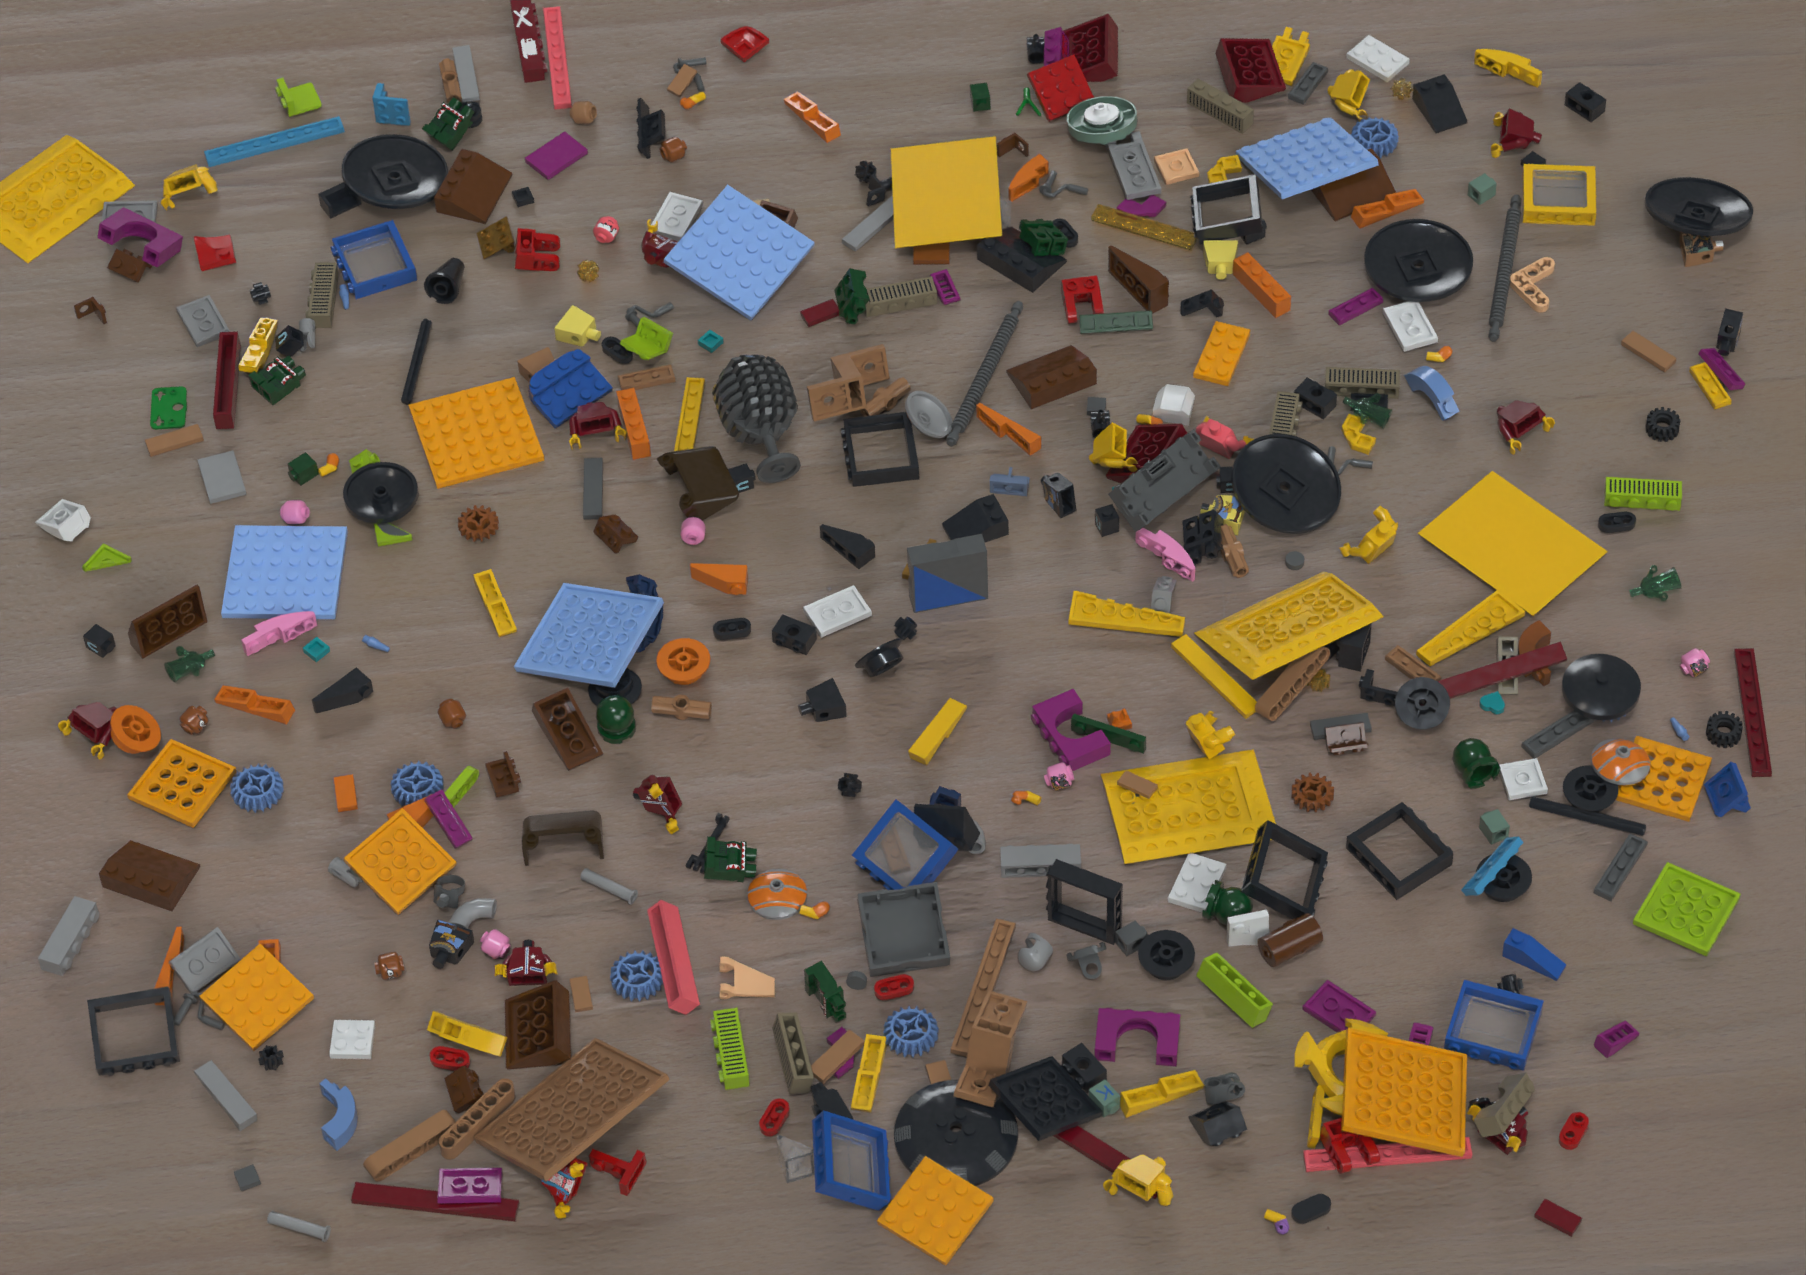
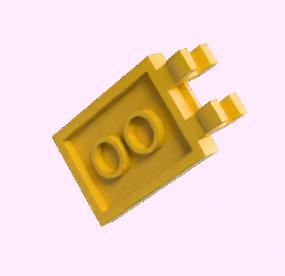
[1272,27,1310,86]

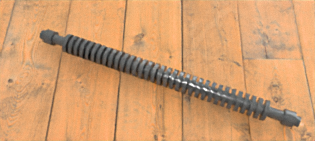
[1488,194,1522,342]
[946,301,1023,446]

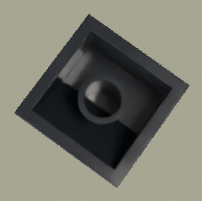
[1336,623,1372,672]
[1188,1101,1247,1146]

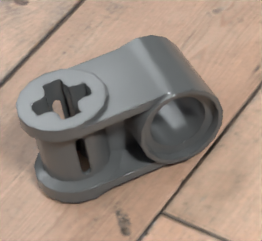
[1204,1072,1245,1104]

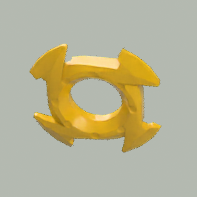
[1294,1018,1388,1116]

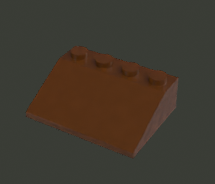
[1311,148,1396,221]
[434,149,512,224]
[1006,345,1097,409]
[128,584,208,659]
[99,840,201,912]
[505,980,571,1070]

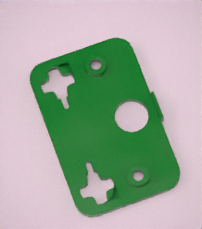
[150,386,187,430]

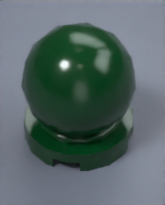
[596,695,636,744]
[1452,738,1501,789]
[1202,880,1253,926]

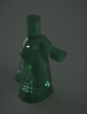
[1343,393,1393,429]
[1629,565,1682,601]
[164,646,215,682]

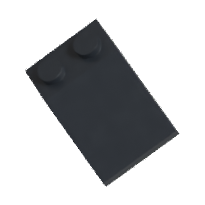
[1412,74,1467,133]
[942,494,1009,543]

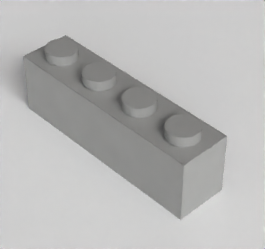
[1000,844,1081,878]
[38,896,99,976]

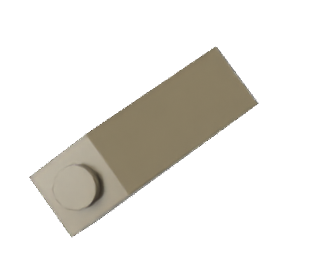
[1496,636,1518,695]

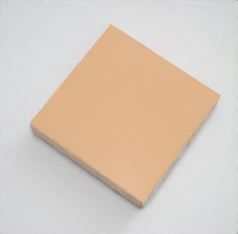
[1154,148,1199,185]

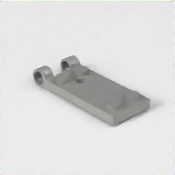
[1105,131,1161,200]

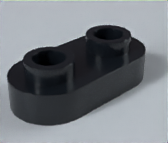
[1052,218,1078,248]
[601,336,633,364]
[1598,511,1636,533]
[713,618,751,640]

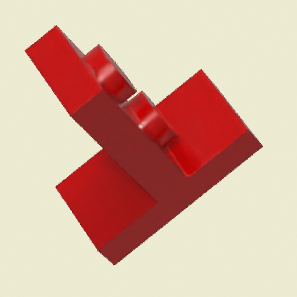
[589,1149,646,1196]

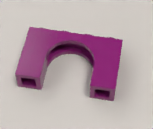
[97,207,183,267]
[1031,689,1111,771]
[1095,1008,1180,1067]

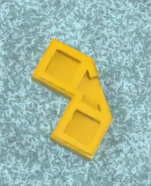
[1207,155,1242,183]
[1341,414,1376,455]

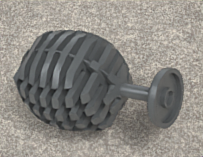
[712,355,801,483]

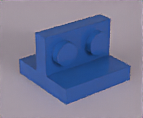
[1704,762,1751,817]

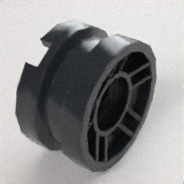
[458,101,482,128]

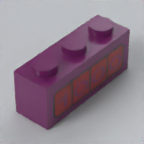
[1044,27,1069,66]

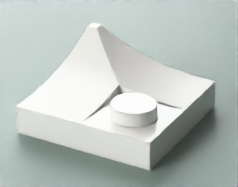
[1227,909,1269,947]

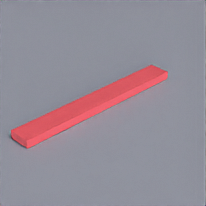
[543,6,572,110]
[1303,1137,1472,1172]

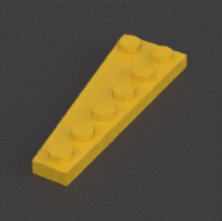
[1416,590,1525,666]
[1068,591,1185,637]

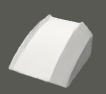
[1153,384,1195,426]
[35,499,91,542]

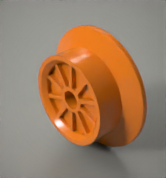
[656,638,710,685]
[110,705,161,754]

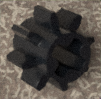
[855,161,877,183]
[250,282,271,305]
[894,616,917,640]
[838,773,862,797]
[1497,974,1524,994]
[258,1045,284,1071]

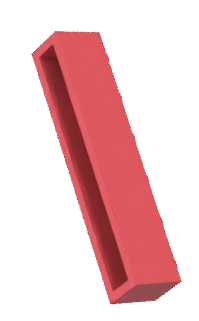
[647,900,700,1015]

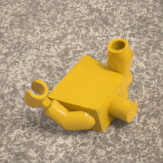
[1327,69,1370,122]
[161,164,218,211]
[1089,422,1138,472]
[1339,505,1398,564]
[1185,711,1235,760]
[1103,1155,1173,1206]

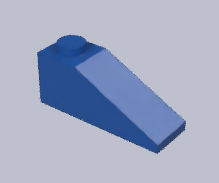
[1502,928,1566,981]

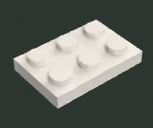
[1347,35,1410,83]
[651,192,703,241]
[1383,301,1438,352]
[803,585,872,638]
[1168,853,1227,913]

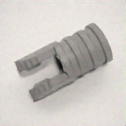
[299,318,315,352]
[328,857,364,887]

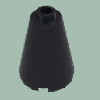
[424,258,465,304]

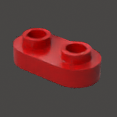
[874,974,914,1000]
[430,1046,470,1071]
[759,1098,790,1136]
[1559,1112,1589,1150]

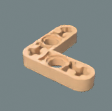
[1510,257,1555,313]

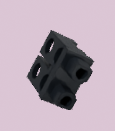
[1182,509,1223,565]

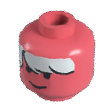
[593,216,619,243]

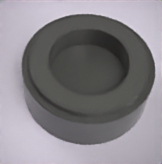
[1285,551,1304,570]
[846,971,867,990]

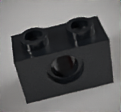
[1564,82,1606,122]
[1294,378,1337,420]
[772,614,817,655]
[1061,1042,1107,1094]

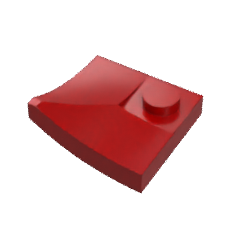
[720,26,770,62]
[193,234,236,271]

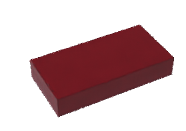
[800,299,839,327]
[1534,1199,1582,1237]

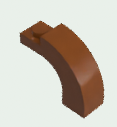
[1518,620,1551,687]

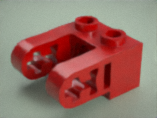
[515,228,560,271]
[1061,275,1104,324]
[1319,1118,1380,1174]

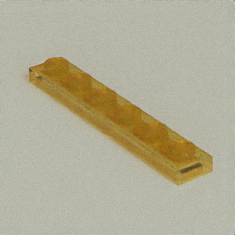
[1091,204,1198,251]

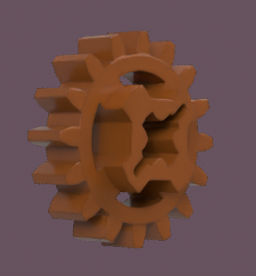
[458,505,499,542]
[1291,773,1334,812]

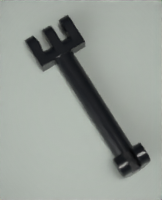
[686,813,730,874]

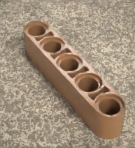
[1255,646,1330,721]
[439,1078,516,1160]
[363,1110,456,1182]

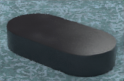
[1291,1194,1331,1224]

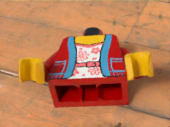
[541,1157,588,1218]

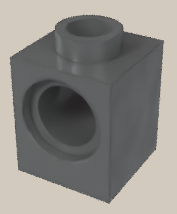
[1115,921,1148,957]

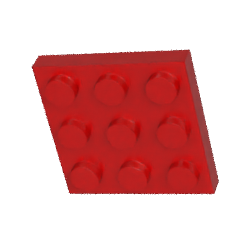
[1027,55,1094,122]

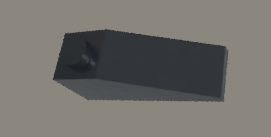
[820,524,875,569]
[312,667,373,713]

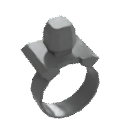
[433,875,465,908]

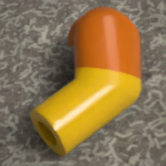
[680,92,706,109]
[1426,346,1452,362]
[1136,414,1163,424]
[318,453,339,477]
[1011,791,1042,806]
[800,901,830,919]

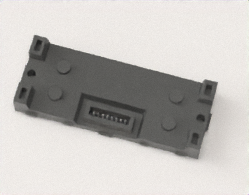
[1108,429,1221,532]

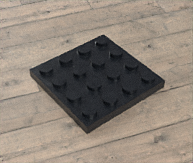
[988,1056,1102,1141]

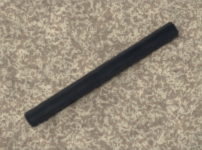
[401,318,432,405]
[1529,796,1646,835]

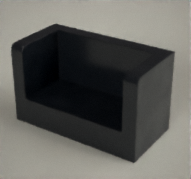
[318,182,361,219]

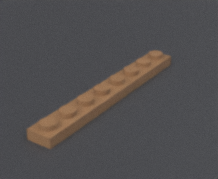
[951,919,1016,1057]

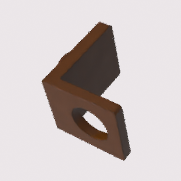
[997,132,1029,158]
[74,297,107,324]

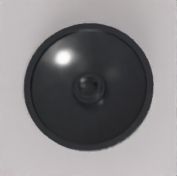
[343,462,419,524]
[1562,654,1641,720]

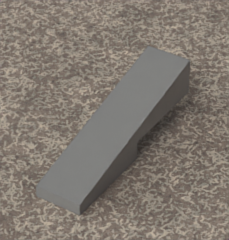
[452,45,480,102]
[194,1060,257,1131]

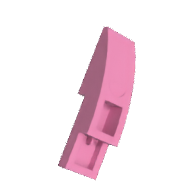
[1135,528,1195,582]
[241,611,317,656]

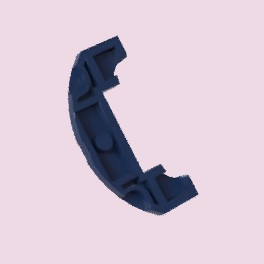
[626,574,663,653]

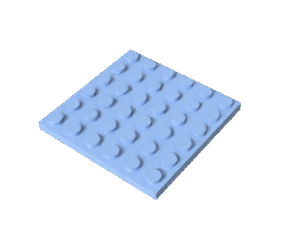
[1236,117,1378,199]
[664,185,815,320]
[221,525,348,619]
[514,583,664,688]

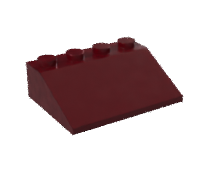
[1064,14,1118,82]
[1215,38,1286,102]
[1106,423,1187,483]

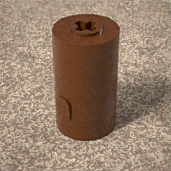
[1258,913,1323,967]

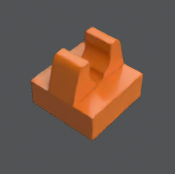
[1107,708,1132,730]

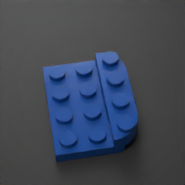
[528,349,613,428]

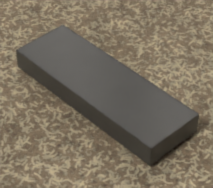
[1288,62,1328,105]
[1310,713,1372,740]

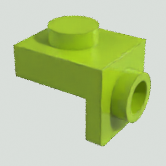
[349,449,380,474]

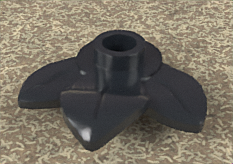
[1468,1098,1497,1109]

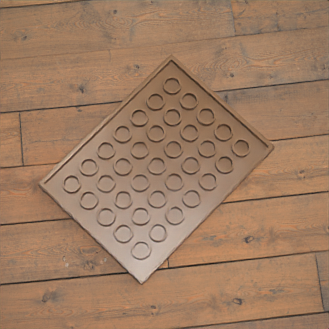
[473,1038,670,1181]

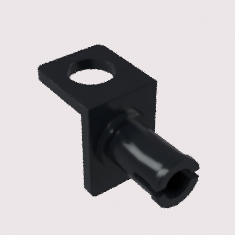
[866,174,892,207]

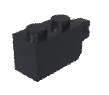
[810,1082,854,1139]

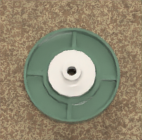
[1067,96,1138,145]

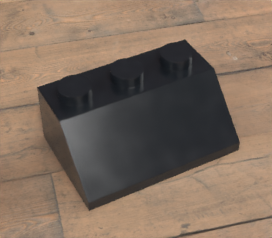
[914,804,980,851]

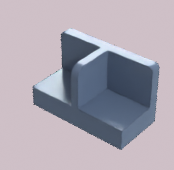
[990,467,1030,496]

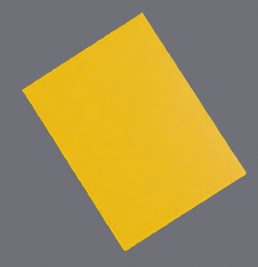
[0,135,135,263]
[891,136,1002,248]
[1418,471,1608,616]
[1194,572,1384,680]
[1100,749,1276,864]

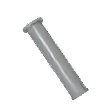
[580,868,638,905]
[267,1211,331,1242]

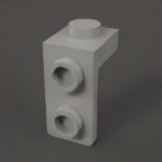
[1151,576,1177,613]

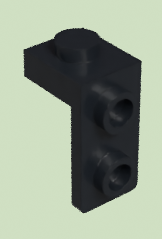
[1180,289,1224,318]
[1359,669,1397,706]

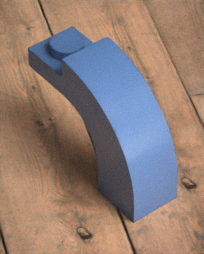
[1404,366,1460,421]
[319,1078,358,1151]

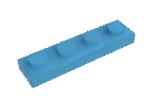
[1461,837,1523,896]

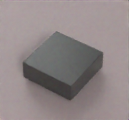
[1087,397,1106,415]
[234,1165,261,1192]

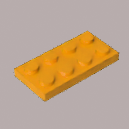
[1193,321,1251,386]

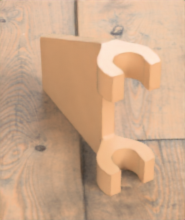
[719,957,775,999]

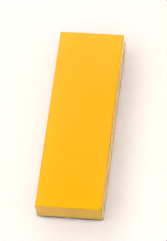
[1689,362,1732,410]
[1307,1085,1325,1149]

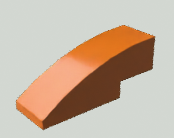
[1009,154,1048,202]

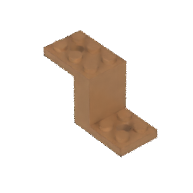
[807,344,890,421]
[954,990,1027,1107]

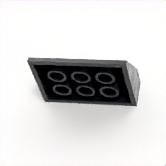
[977,226,1067,293]

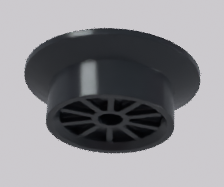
[855,638,904,677]
[588,668,642,706]
[1395,677,1450,730]
[1563,765,1619,812]
[1476,854,1532,902]
[1138,930,1195,980]

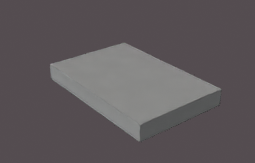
[102,201,158,223]
[176,295,230,347]
[197,450,247,504]
[168,927,241,993]

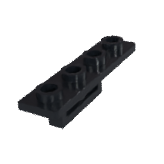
[636,98,665,159]

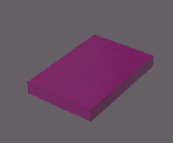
[525,131,588,180]
[1302,980,1376,1033]
[438,1168,502,1203]

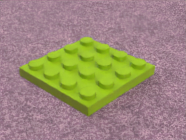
[1633,862,1741,956]

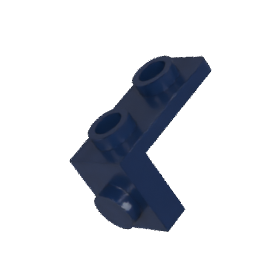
[929,786,961,806]

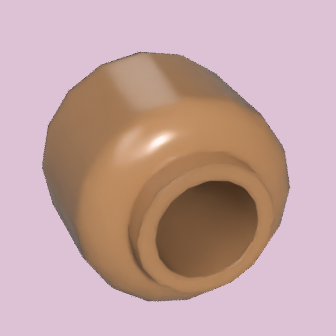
[570,101,597,124]

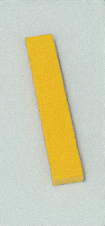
[674,377,705,451]
[1171,634,1257,719]

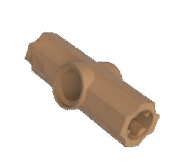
[439,58,462,103]
[860,377,911,417]
[1221,524,1249,578]
[651,695,712,720]

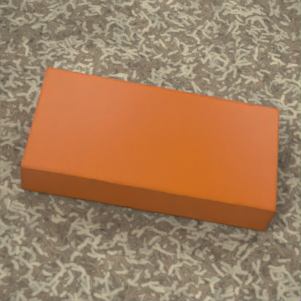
[334,774,358,812]

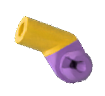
[1264,1209,1289,1234]

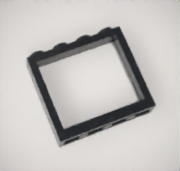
[1190,174,1263,244]
[841,412,919,487]
[1346,802,1453,900]
[1241,820,1328,919]
[1046,859,1123,945]
[87,986,180,1076]

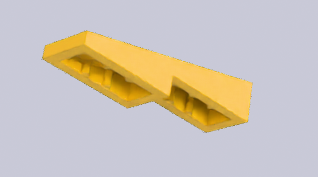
[473,569,517,637]
[908,698,967,766]
[851,1034,887,1113]
[1120,1070,1204,1118]

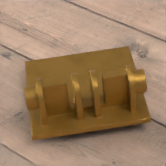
[477,216,515,259]

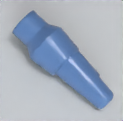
[339,284,349,310]
[362,635,390,652]
[1670,717,1689,741]

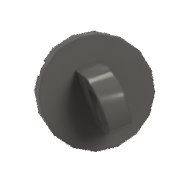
[1066,942,1107,979]

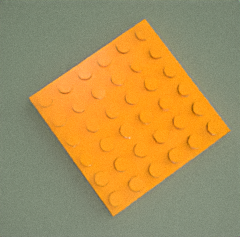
[409,377,545,489]
[1341,1028,1467,1157]

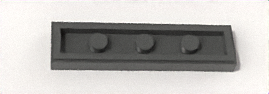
[583,458,603,520]
[1521,711,1594,759]
[1593,833,1648,902]

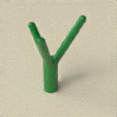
[1016,87,1041,116]

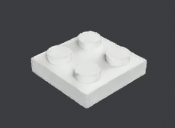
[1500,758,1548,800]
[330,1020,375,1059]

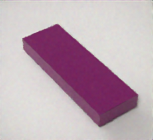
[1328,288,1383,326]
[1698,348,1745,390]
[424,789,473,849]

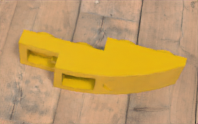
[1474,49,1542,88]
[238,318,278,373]
[427,1011,507,1057]

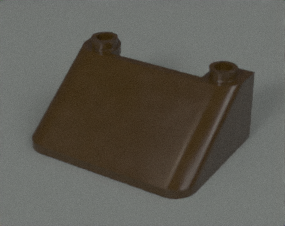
[657,446,739,521]
[522,810,604,866]

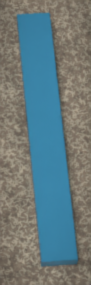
[204,116,345,167]

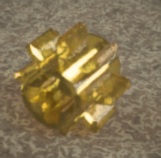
[1390,78,1413,100]
[577,259,599,282]
[1307,669,1330,692]

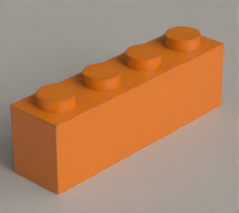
[1233,252,1291,318]
[616,388,651,460]

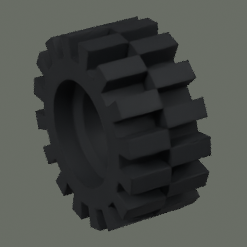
[1645,407,1680,442]
[1706,711,1743,748]

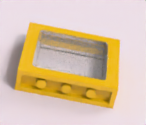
[1522,164,1596,226]

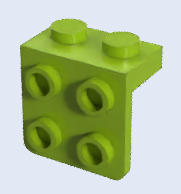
[275,77,322,117]
[620,317,673,360]

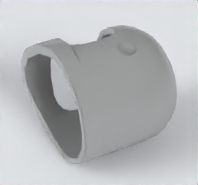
[1018,933,1053,971]

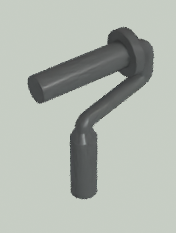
[673,58,706,92]
[1039,171,1089,198]
[625,302,674,327]
[1327,446,1373,475]
[174,991,225,1030]

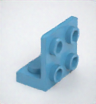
[372,83,411,126]

